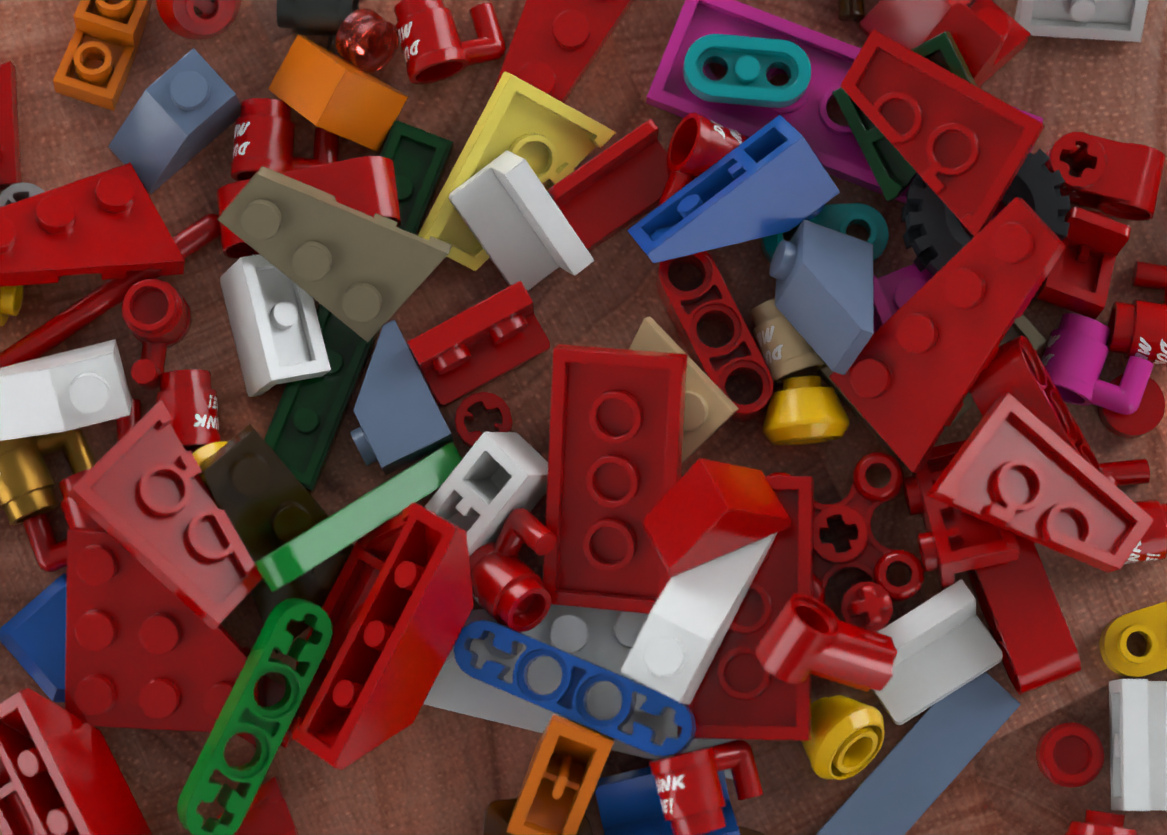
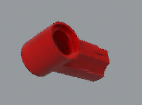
[755,594,897,691]

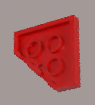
[65,527,264,735]

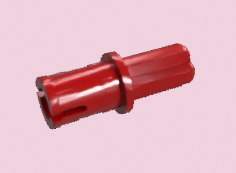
[841,582,893,632]

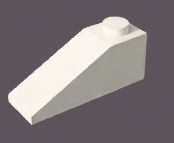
[0,339,132,441]
[425,432,548,556]
[620,532,778,705]

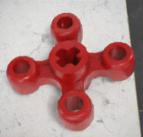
[766,452,924,604]

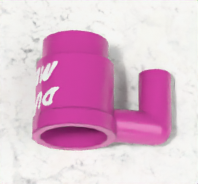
[1041,313,1154,415]

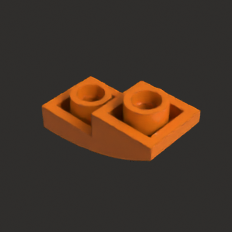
[53,0,153,111]

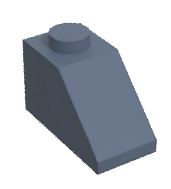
[108,48,241,194]
[769,220,874,375]
[350,319,454,475]

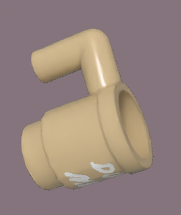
[750,298,828,385]

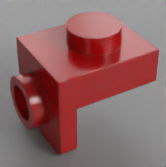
[1037,207,1131,320]

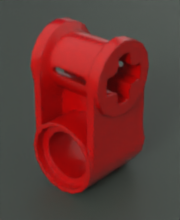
[1045,132,1166,221]

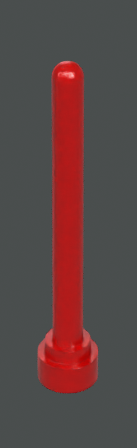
[0,213,221,367]

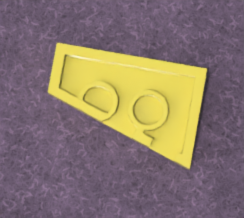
[417,71,616,271]

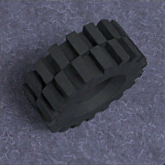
[901,149,1071,276]

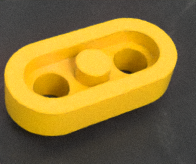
[1099,601,1167,678]

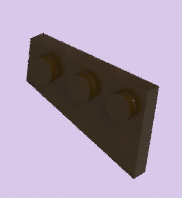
[200,424,354,654]

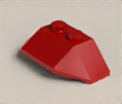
[291,502,474,769]
[0,688,152,835]

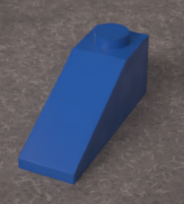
[627,115,840,263]

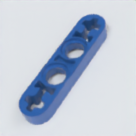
[453,620,696,757]

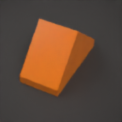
[268,34,409,152]
[506,714,615,835]

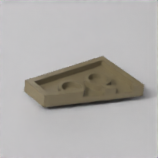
[218,166,452,342]

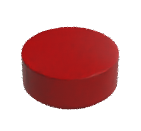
[1097,374,1165,438]
[1036,722,1104,788]

